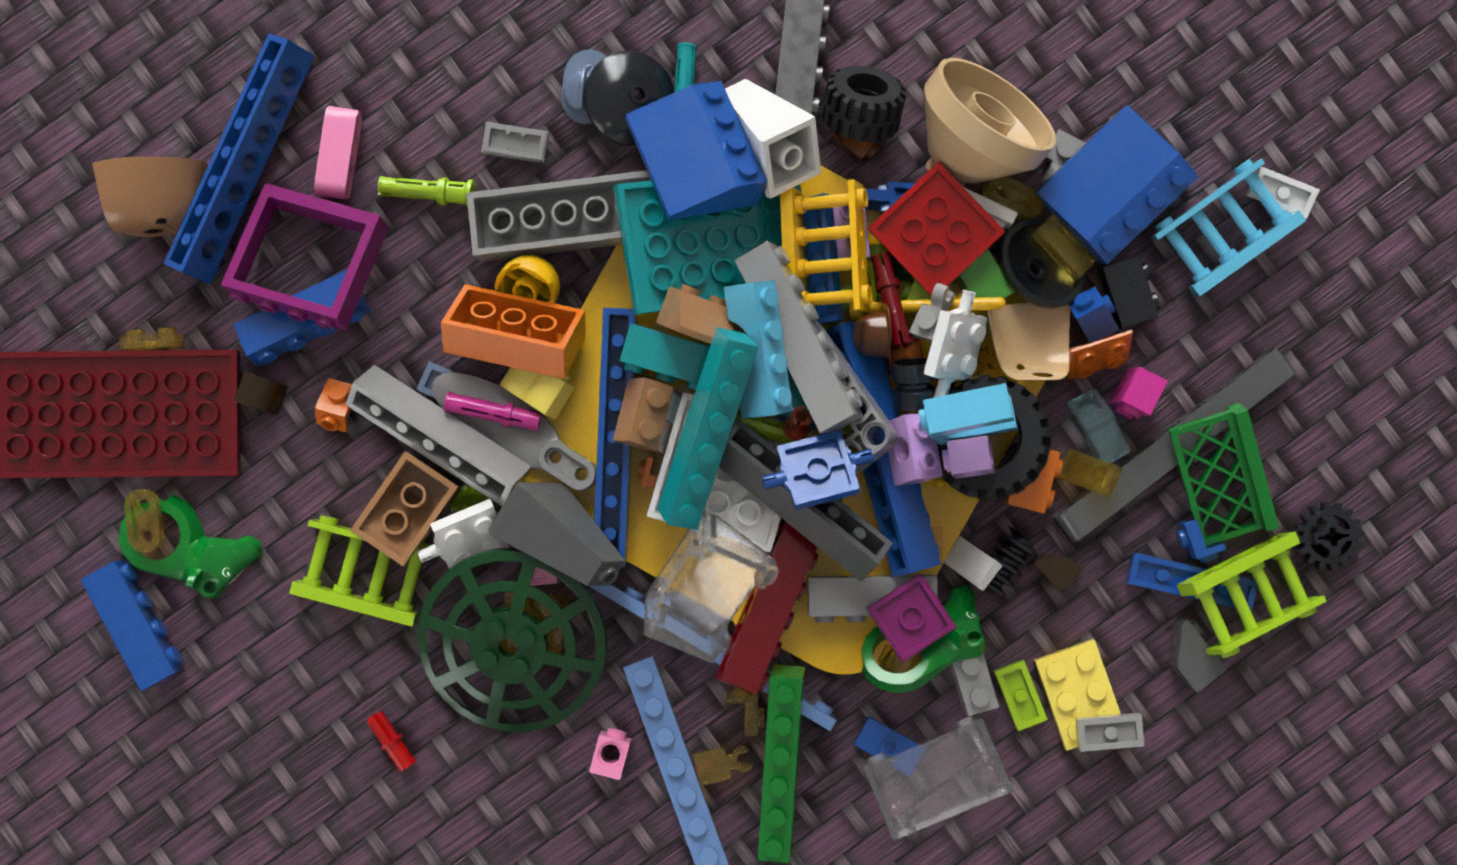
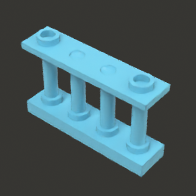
[1151,159,1307,297]

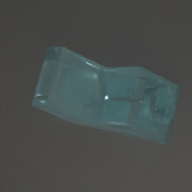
[1067,388,1131,467]

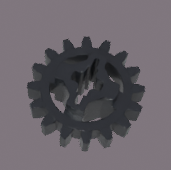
[1293,502,1365,571]

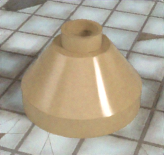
[924,58,1056,187]

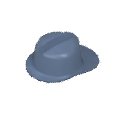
[561,49,606,124]

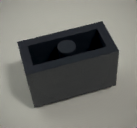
[1097,256,1160,329]

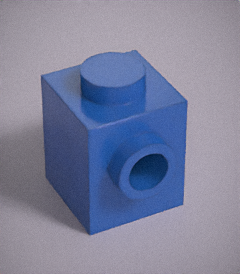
[1068,287,1119,343]

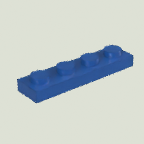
[803,193,845,325]
[1126,552,1258,612]

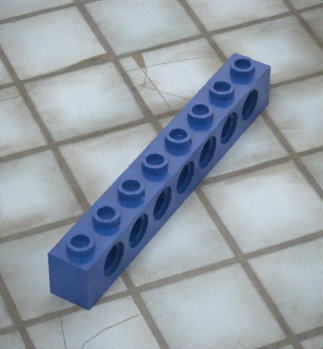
[163,33,315,285]

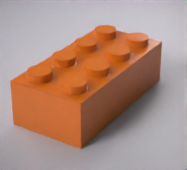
[441,284,585,379]

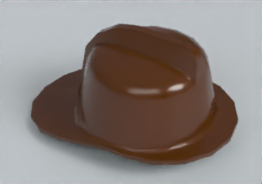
[853,303,892,374]

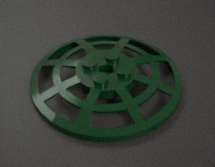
[417,548,608,732]

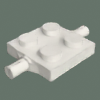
[923,290,988,398]
[417,499,509,569]

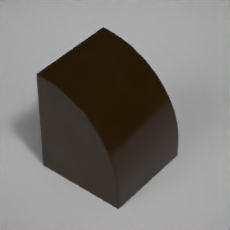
[234,371,288,415]
[1029,554,1083,592]

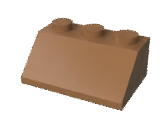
[656,284,746,344]

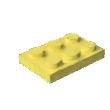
[1033,639,1121,751]

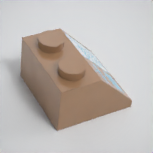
[612,377,682,457]

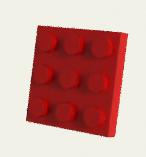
[867,161,1005,296]

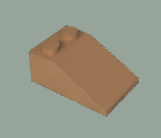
[350,451,463,567]

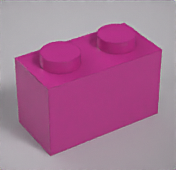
[1108,366,1168,420]

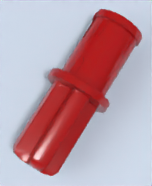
[367,711,417,773]

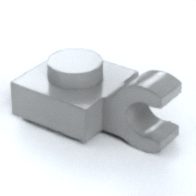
[1041,129,1086,184]
[909,283,956,343]

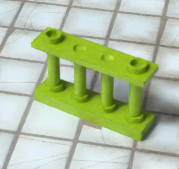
[289,515,430,627]
[1177,531,1327,658]

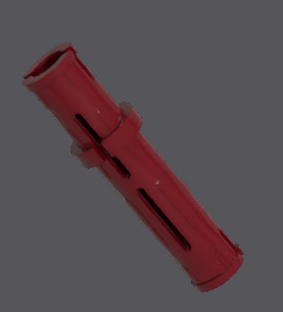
[870,252,913,350]

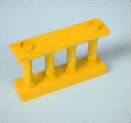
[780,179,873,313]

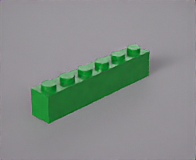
[758,664,806,863]

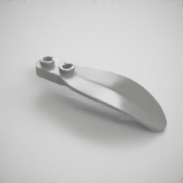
[432,373,596,491]

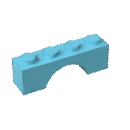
[724,280,793,418]

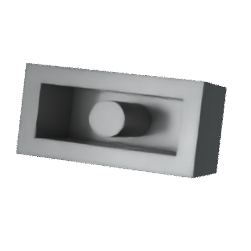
[950,654,999,716]

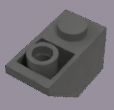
[1170,617,1227,693]

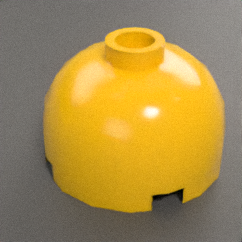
[494,254,561,304]

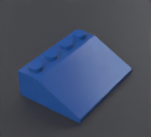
[625,81,767,220]
[1034,105,1199,264]

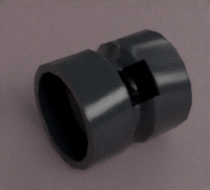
[892,358,935,411]

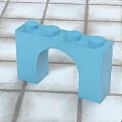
[919,383,1018,446]

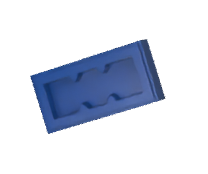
[853,716,925,775]

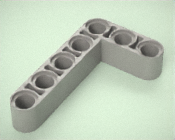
[816,321,897,475]

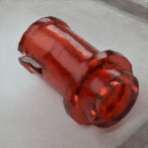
[783,406,813,441]

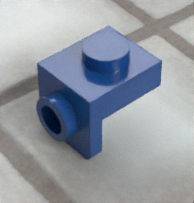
[1176,519,1226,563]

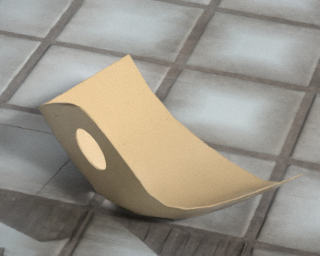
[987,302,1070,380]

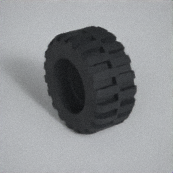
[937,375,1051,500]

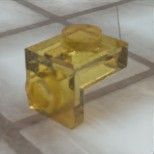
[726,688,764,736]

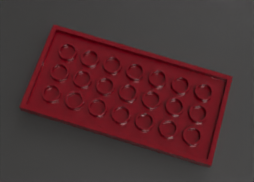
[0,350,241,478]

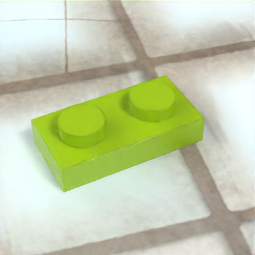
[993,659,1048,731]

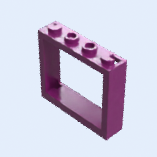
[221,183,389,330]

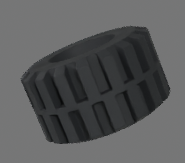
[821,66,907,143]

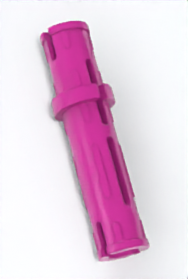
[444,392,542,432]

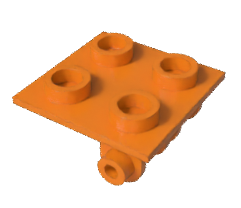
[1067,330,1133,380]

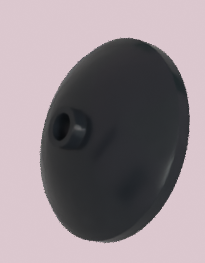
[584,51,674,146]
[999,219,1085,308]

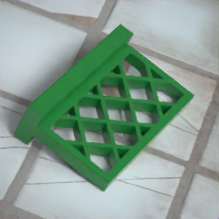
[1168,403,1279,546]

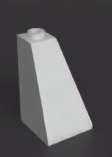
[725,79,821,199]

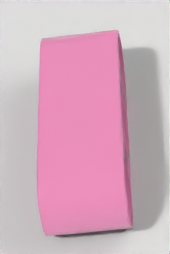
[314,106,362,200]

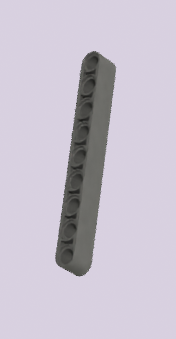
[1054,347,1295,543]

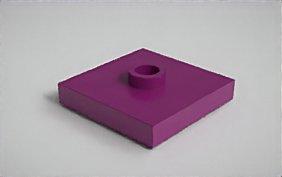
[866,573,957,663]

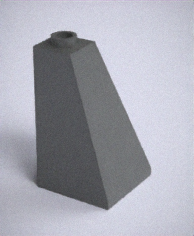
[488,482,626,586]

